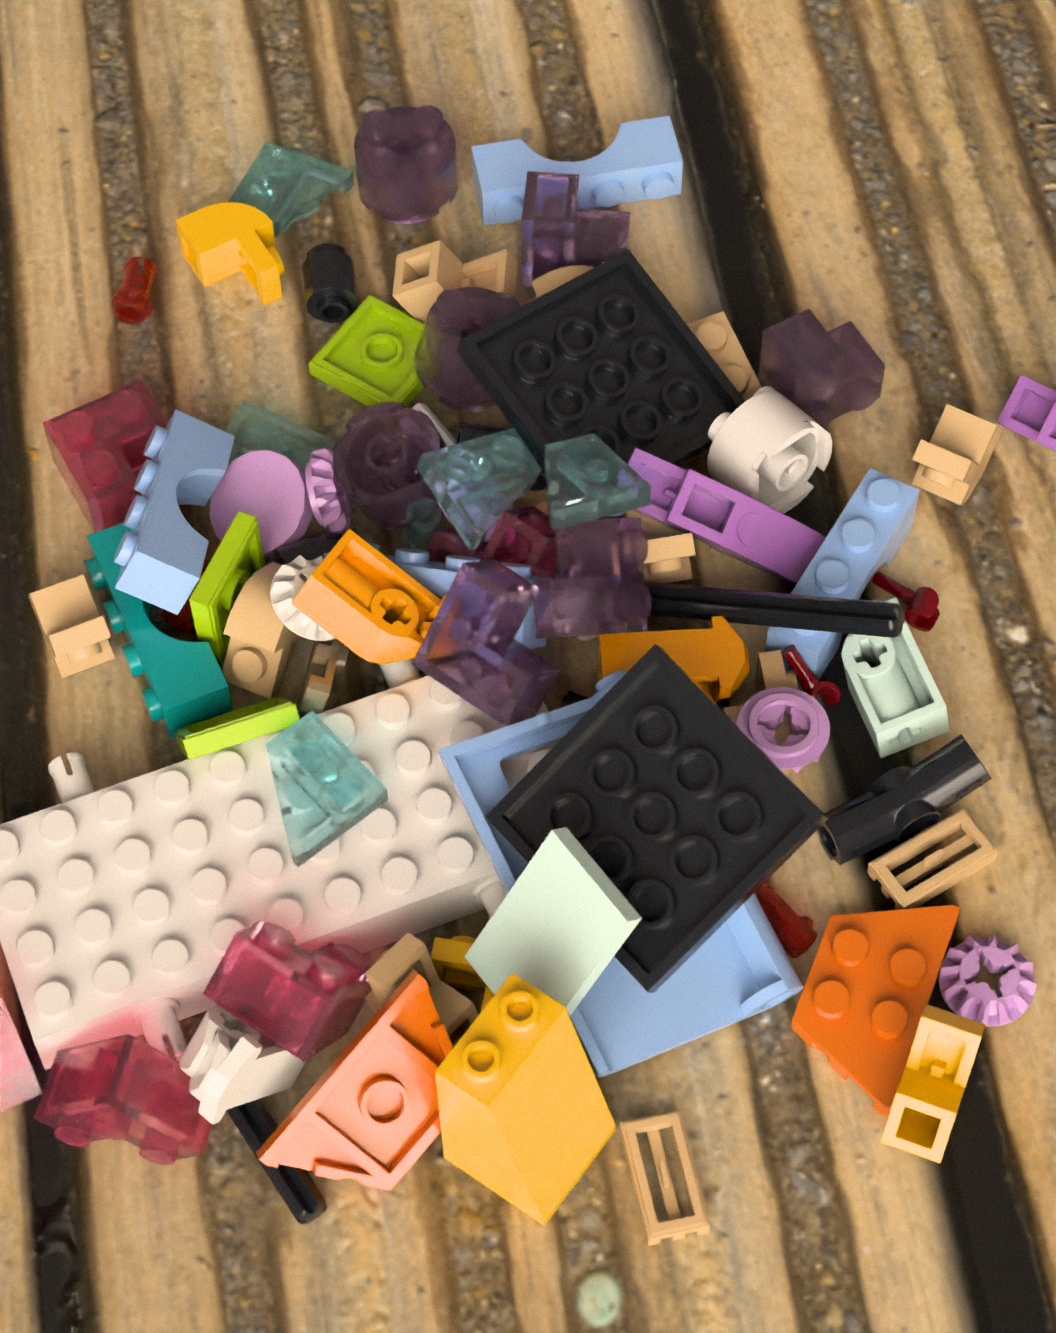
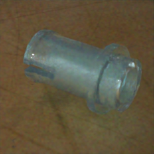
[402,498,446,559]

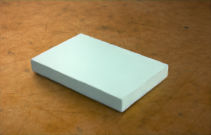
[464,827,642,1016]

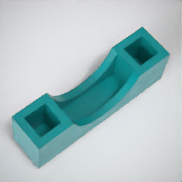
[84,522,233,739]

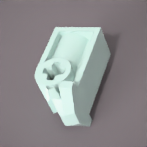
[841,597,950,758]

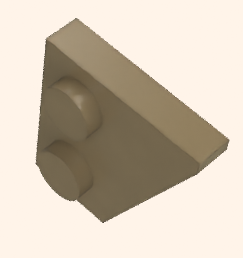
[296,639,349,720]

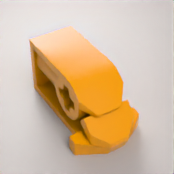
[291,528,457,664]
[597,616,750,703]

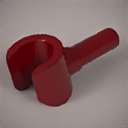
[872,571,940,632]
[782,645,841,706]

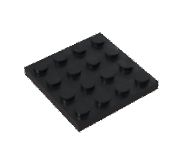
[456,249,745,521]
[485,644,829,993]

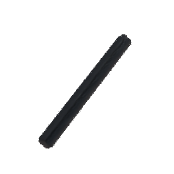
[589,578,905,638]

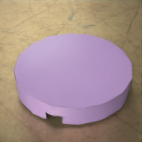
[209,450,313,559]

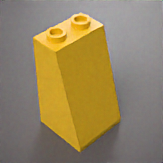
[435,972,616,1226]

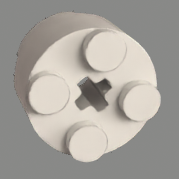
[707,386,833,514]

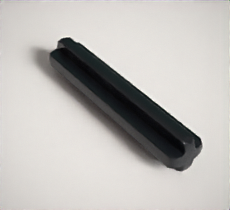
[226,1099,327,1225]

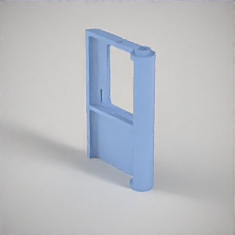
[438,670,803,1077]

